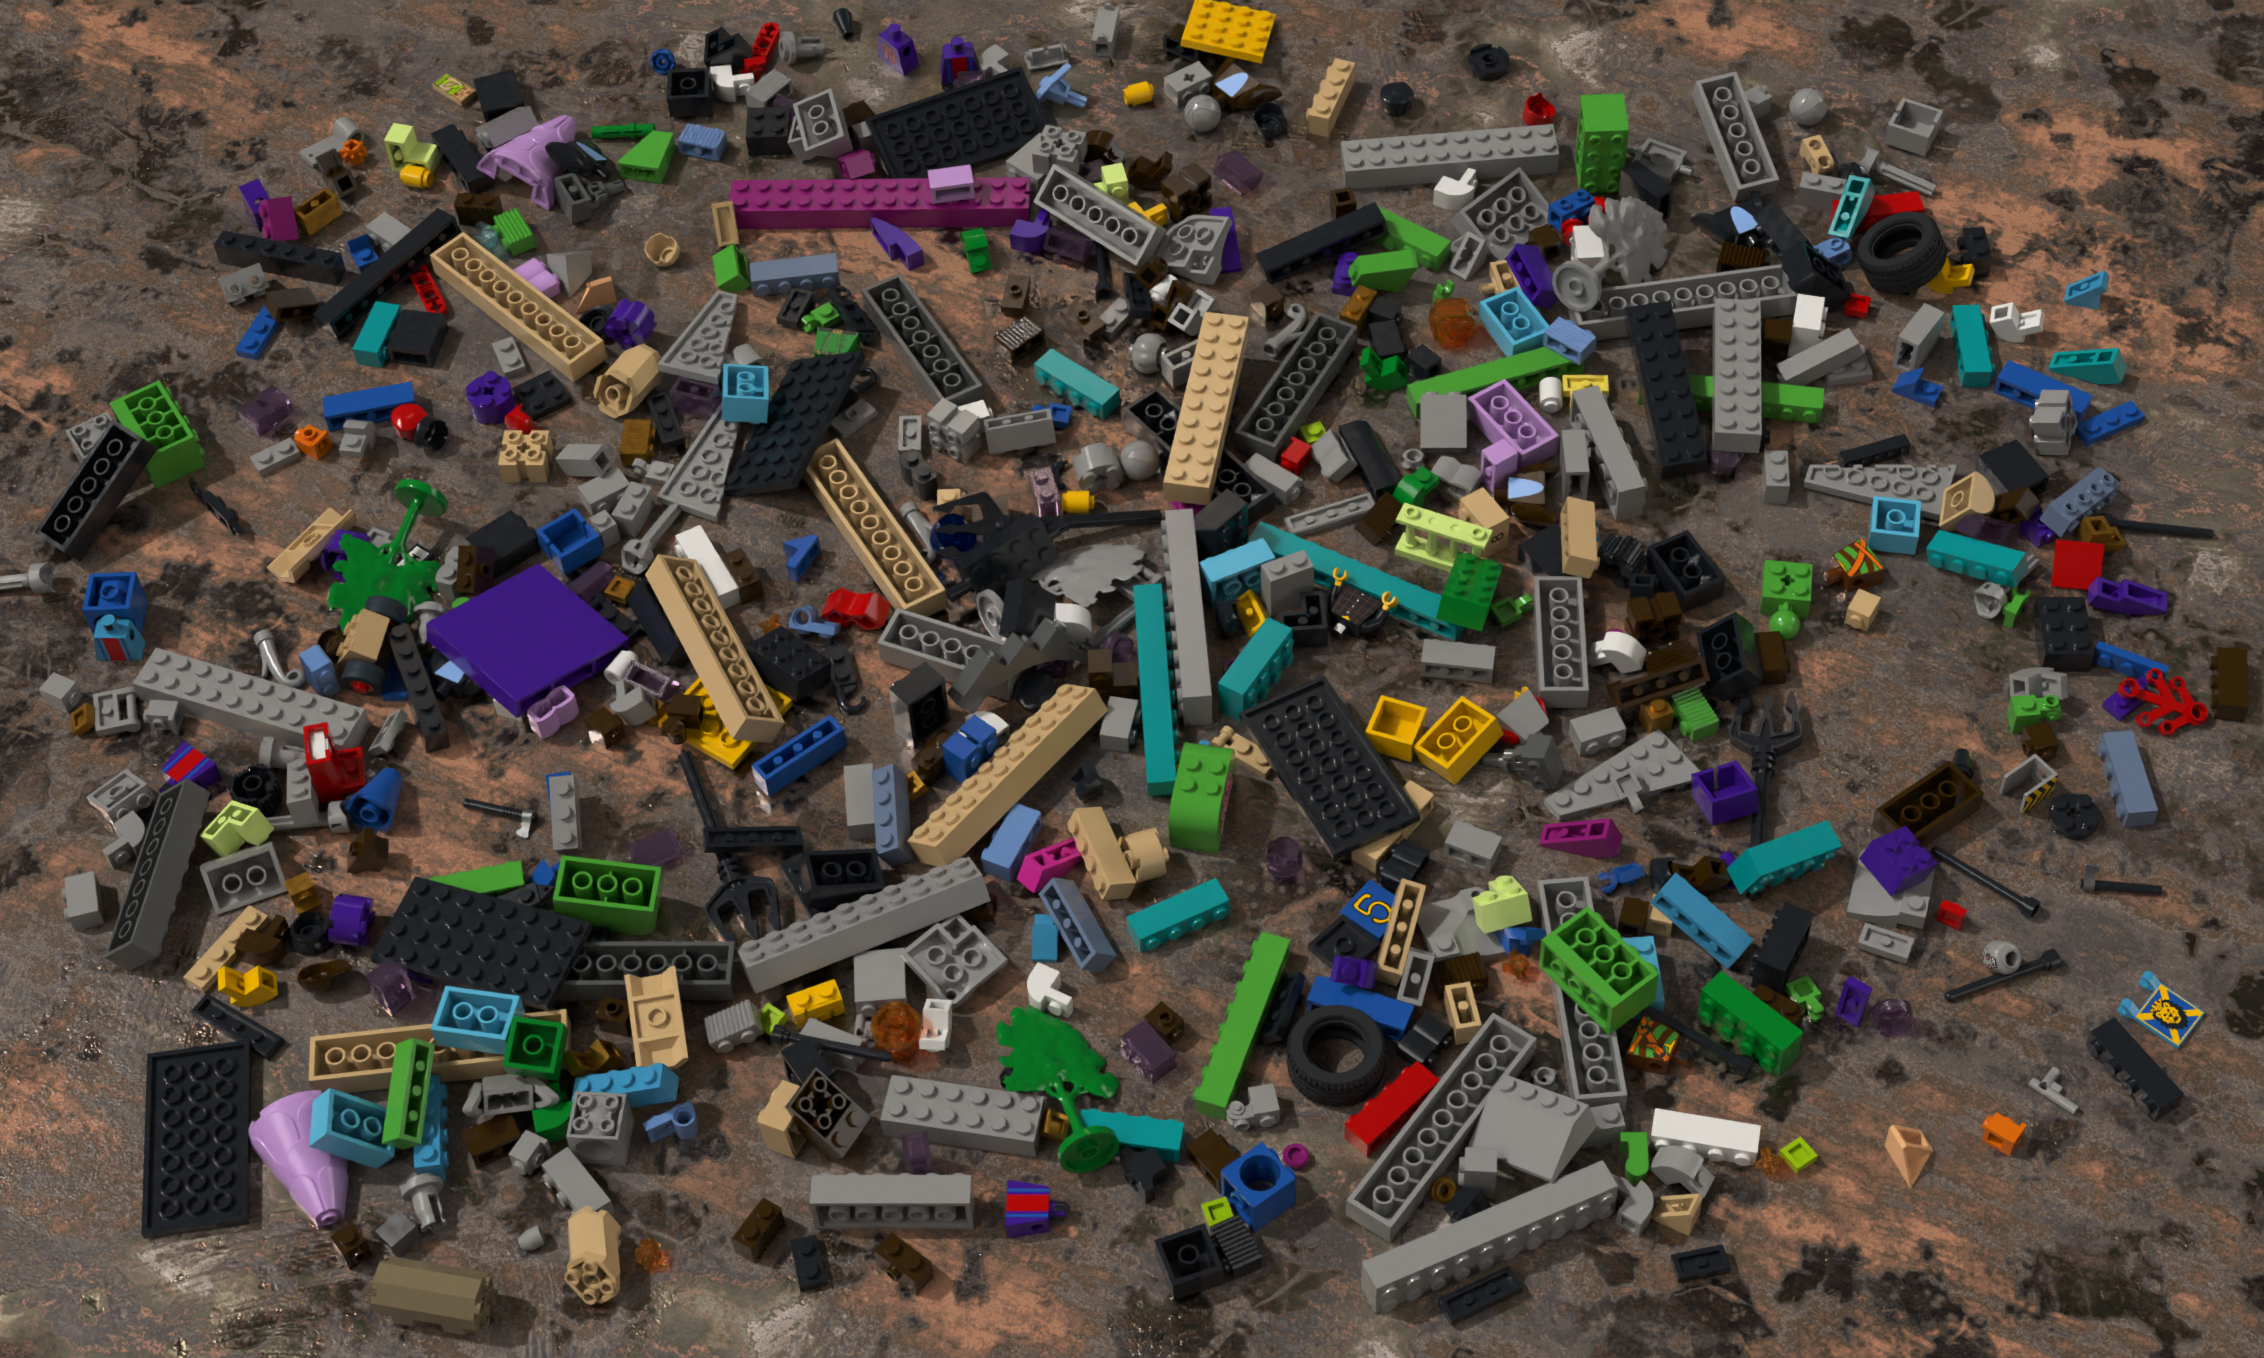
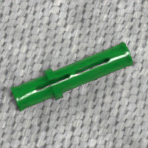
[591,122,656,140]

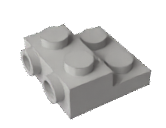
[86,769,156,824]

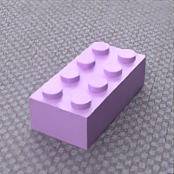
[1467,379,1559,471]

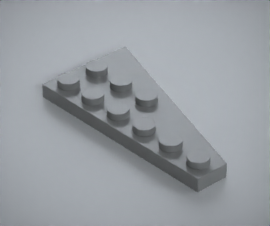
[657,290,738,385]
[656,402,741,522]
[1803,465,1957,521]
[1544,729,1700,821]

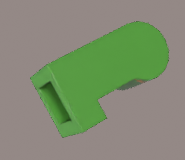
[1619,1132,1649,1186]

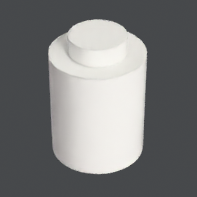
[1149,274,1177,305]
[1539,377,1563,413]
[604,650,640,686]

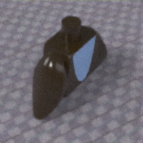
[1212,57,1282,112]
[1494,461,1559,528]

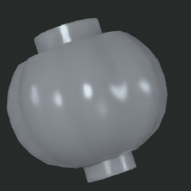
[1128,333,1171,374]

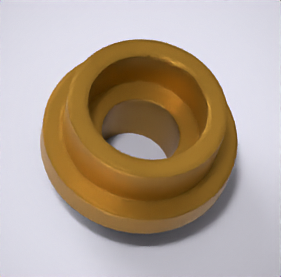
[1430,1177,1457,1204]

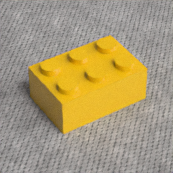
[1413,696,1503,785]

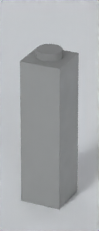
[1775,328,1862,386]

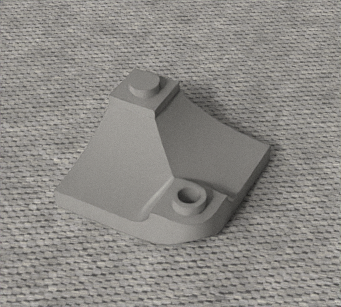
[1155,215,1233,285]
[1846,849,1935,929]
[1416,887,1507,963]
[900,914,1008,1009]

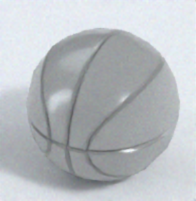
[1789,88,1827,126]
[1184,94,1221,132]
[1119,440,1160,481]

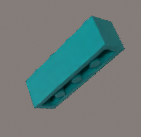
[1949,305,1995,387]
[1034,348,1121,420]
[1926,530,2028,588]
[1126,878,1230,953]
[1080,1109,1185,1163]

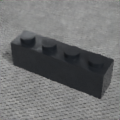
[431,124,494,194]
[627,580,689,667]
[2085,1017,2184,1122]

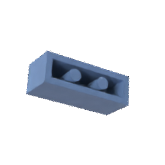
[981,803,1042,882]

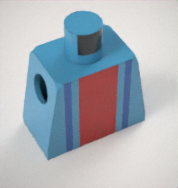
[93,614,146,661]

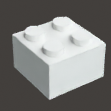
[1787,294,1828,357]

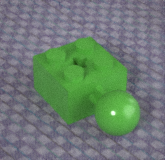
[1760,560,1813,640]

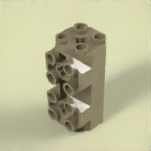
[371,1256,498,1335]

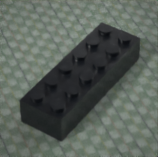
[34,419,158,562]

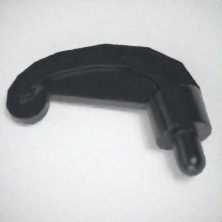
[1049,460,1068,490]

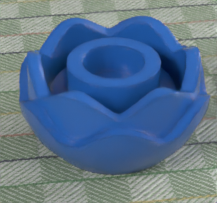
[650,49,676,74]

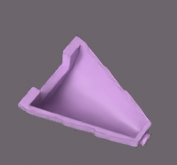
[476,115,577,211]
[248,1090,349,1227]

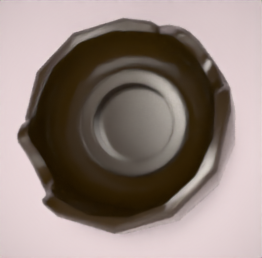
[317,628,345,663]

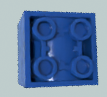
[82,572,148,636]
[1220,1141,1296,1233]

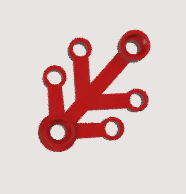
[2117,668,2208,736]

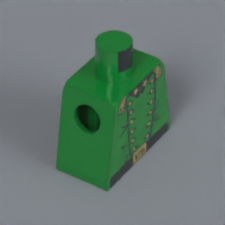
[814,327,861,357]

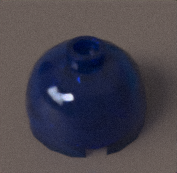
[929,513,977,561]

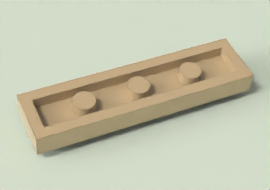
[183,905,270,993]

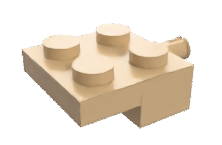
[1479,260,1524,295]

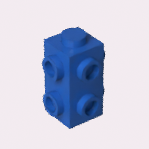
[1547,188,1596,233]

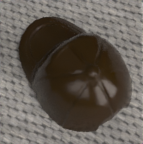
[297,960,352,994]

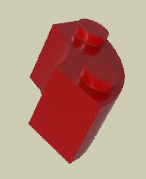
[821,587,891,630]

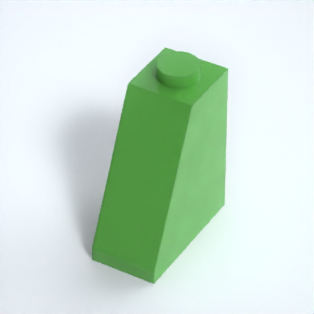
[618,130,676,184]
[1348,249,1418,292]

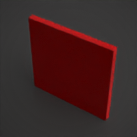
[2051,539,2105,590]

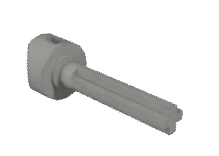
[1858,145,1936,197]
[621,503,682,574]
[1974,554,2040,619]
[0,562,56,594]
[266,800,352,834]

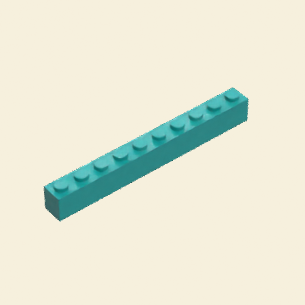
[1247,521,1465,642]
[1133,583,1180,796]

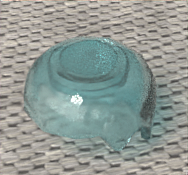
[473,221,498,253]

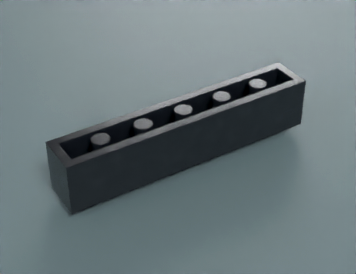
[1255,202,1389,285]
[214,230,346,286]
[385,622,450,754]

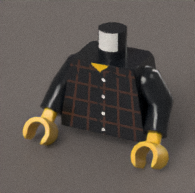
[1327,567,1399,640]

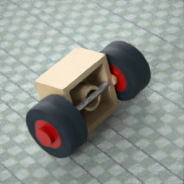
[336,595,408,696]

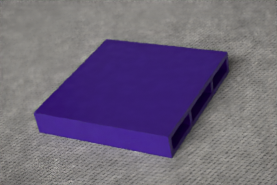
[426,563,629,718]

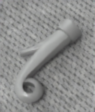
[1262,303,1308,358]
[900,502,941,566]
[253,630,306,688]

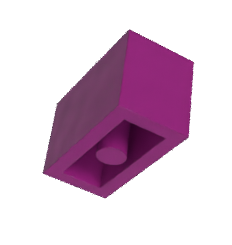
[836,149,876,179]
[259,196,299,242]

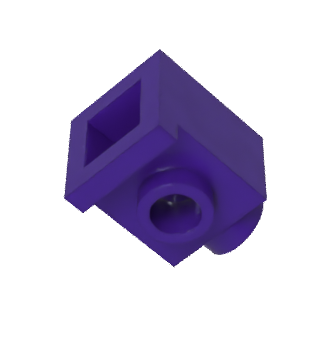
[2019,505,2057,548]

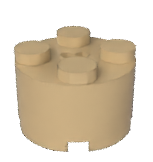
[1118,827,1169,884]

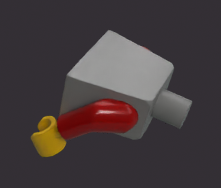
[1495,686,1549,747]

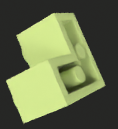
[384,123,441,173]
[1094,163,1129,205]
[199,800,274,857]
[1472,875,1532,934]

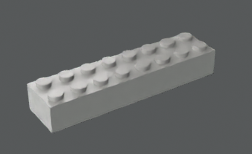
[1712,298,1762,453]

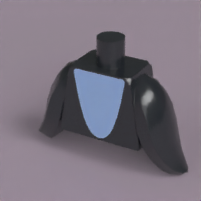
[545,139,611,182]
[1691,191,1765,248]
[429,649,485,701]

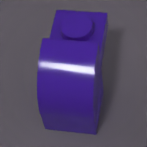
[1009,208,1053,253]
[1330,955,1379,989]

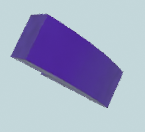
[1210,206,1242,274]
[870,218,924,271]
[2088,577,2167,615]

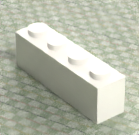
[674,525,741,609]
[1649,1108,1761,1166]

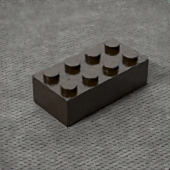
[1872,760,1984,848]

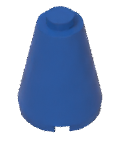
[346,768,403,833]

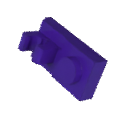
[2102,676,2151,722]
[1835,976,1873,1027]

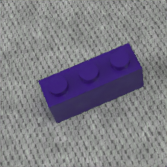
[1506,243,1558,308]

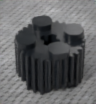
[1595,533,1649,588]
[228,763,283,818]

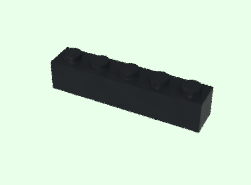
[1837,434,1911,468]

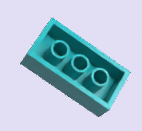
[1218,617,1294,723]
[1727,820,1842,895]

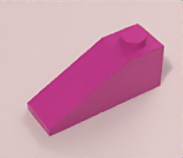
[1017,837,1084,893]

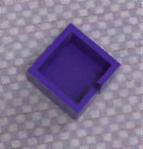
[1691,761,1758,826]
[1859,826,1938,896]

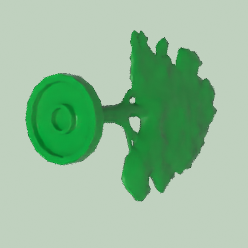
[327,479,448,636]
[996,1005,1120,1174]

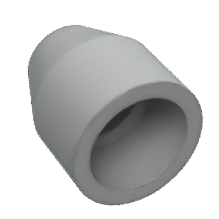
[518,1225,547,1251]

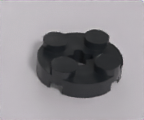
[1467,44,1509,81]
[2047,794,2100,840]

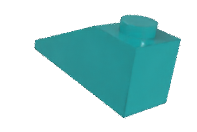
[1828,175,1876,240]
[2048,348,2127,385]

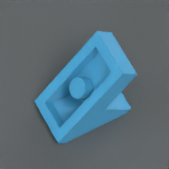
[2064,270,2109,310]
[1032,914,1060,962]

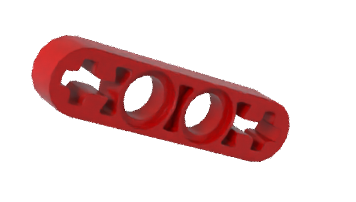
[740,22,780,83]
[409,264,448,317]

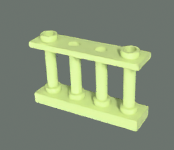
[1395,503,1493,572]

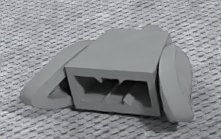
[462,1074,559,1117]

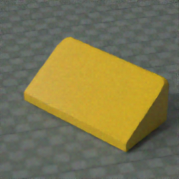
[1235,589,1270,638]

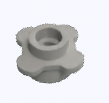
[1402,449,1425,470]
[1530,1067,1558,1092]

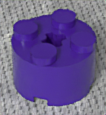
[604,299,657,351]
[466,371,515,425]
[321,529,371,582]
[328,893,376,947]

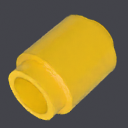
[1122,81,1155,106]
[400,165,433,189]
[1061,491,1095,514]

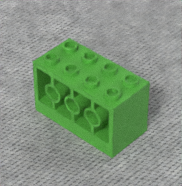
[1575,93,1629,194]
[109,380,206,489]
[1539,906,1659,1035]

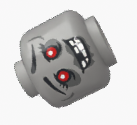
[1982,940,2022,975]

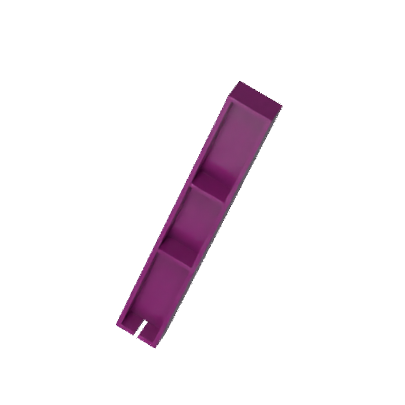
[729,177,1032,229]

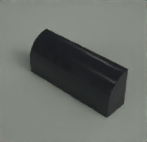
[1339,420,1402,503]

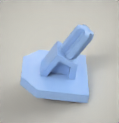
[1035,63,1087,108]

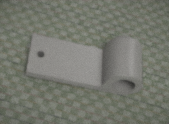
[298,117,365,167]

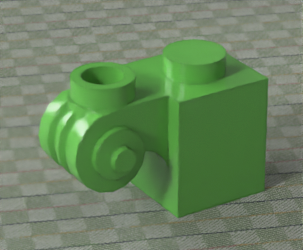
[2007,695,2063,733]

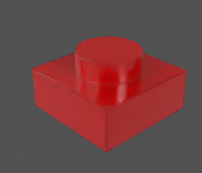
[744,55,766,75]
[1844,293,1871,319]
[1936,899,1967,931]

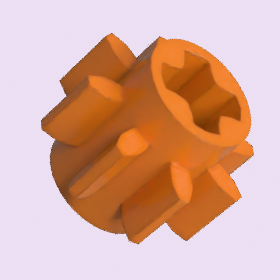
[339,140,368,166]

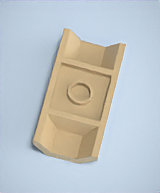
[267,508,357,583]
[624,966,689,1070]

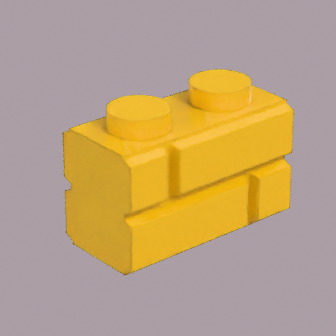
[786,979,845,1030]

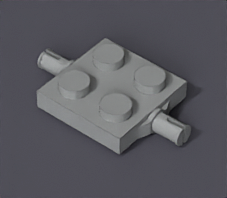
[1627,138,1694,184]

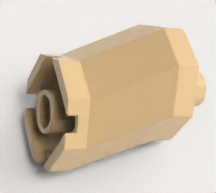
[593,344,664,418]
[565,1205,621,1305]

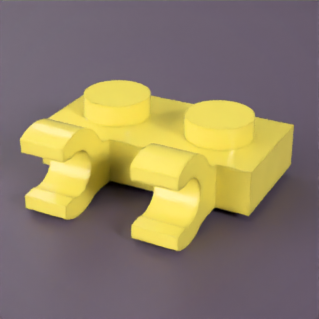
[1562,375,1609,408]

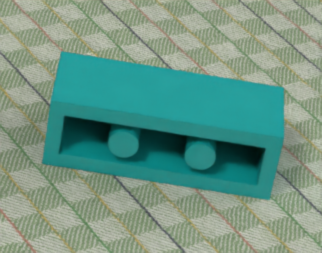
[352,301,402,368]

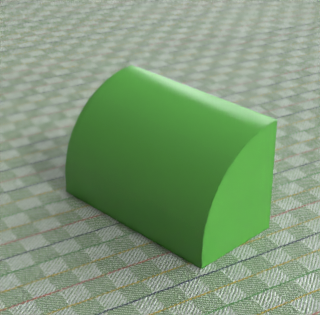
[712,244,751,292]

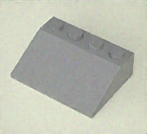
[1450,167,1551,262]
[1468,1074,1597,1183]

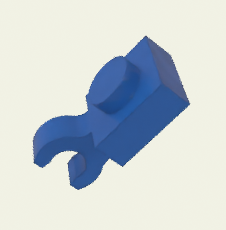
[1031,403,1072,429]
[1597,862,1645,893]

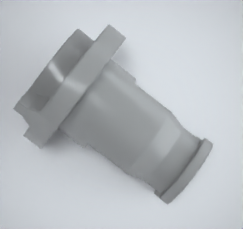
[779,31,824,65]
[413,601,449,654]
[259,736,306,771]
[399,1173,447,1232]

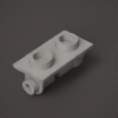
[1024,43,1069,71]

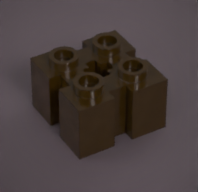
[1161,162,1212,224]
[1624,591,1682,648]

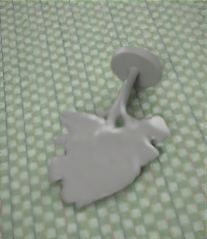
[1552,196,1668,312]
[976,543,1145,641]

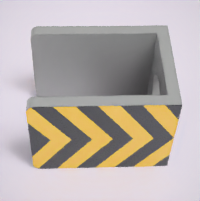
[1999,754,2058,814]

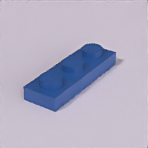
[235,304,281,360]
[2075,400,2145,446]
[2092,641,2169,685]

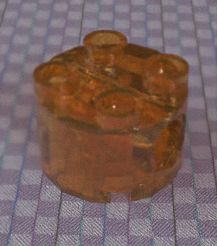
[1428,298,1477,349]
[870,1001,923,1059]

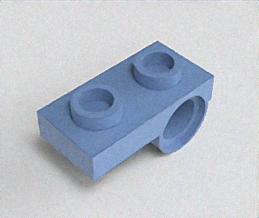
[1813,237,1853,267]
[789,605,841,638]
[643,1101,699,1144]

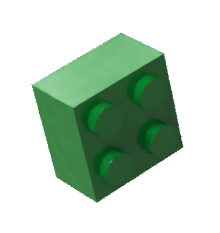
[503,1016,569,1081]

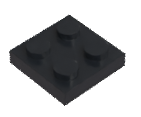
[512,370,573,422]
[1308,914,1380,969]

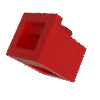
[1279,436,1312,476]

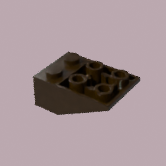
[785,1067,871,1161]

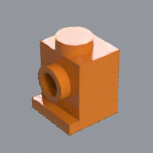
[294,424,333,461]
[1981,1112,2027,1157]

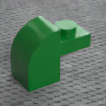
[959,227,993,274]
[1360,347,1409,390]
[1393,466,1440,508]
[532,1082,573,1143]

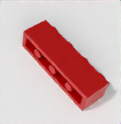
[1830,191,1925,232]
[1344,1061,1440,1157]

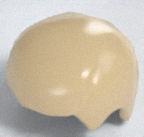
[644,233,680,267]

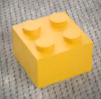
[1365,695,1427,762]

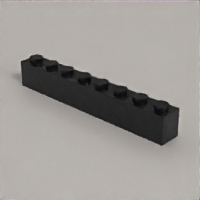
[313,208,461,338]

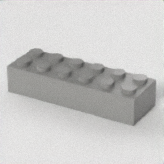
[1692,71,1779,203]
[1033,164,1167,267]
[1569,385,1648,522]
[1533,576,1589,708]
[877,608,1026,701]
[880,1075,1046,1157]
[810,1173,975,1229]

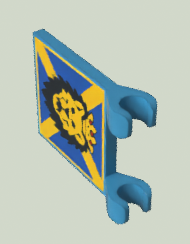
[2117,971,2205,1049]

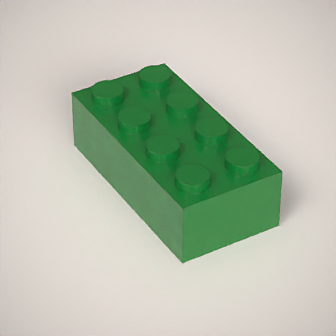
[1436,552,1504,632]
[1697,971,1803,1078]

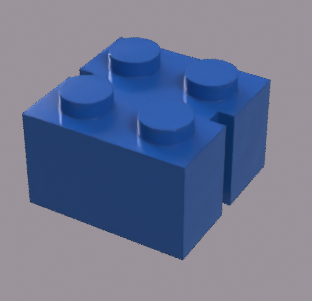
[536,508,604,576]
[942,715,998,784]

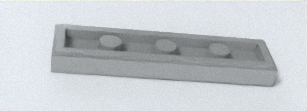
[1284,492,1375,537]

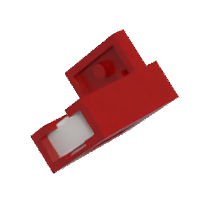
[303,722,366,804]

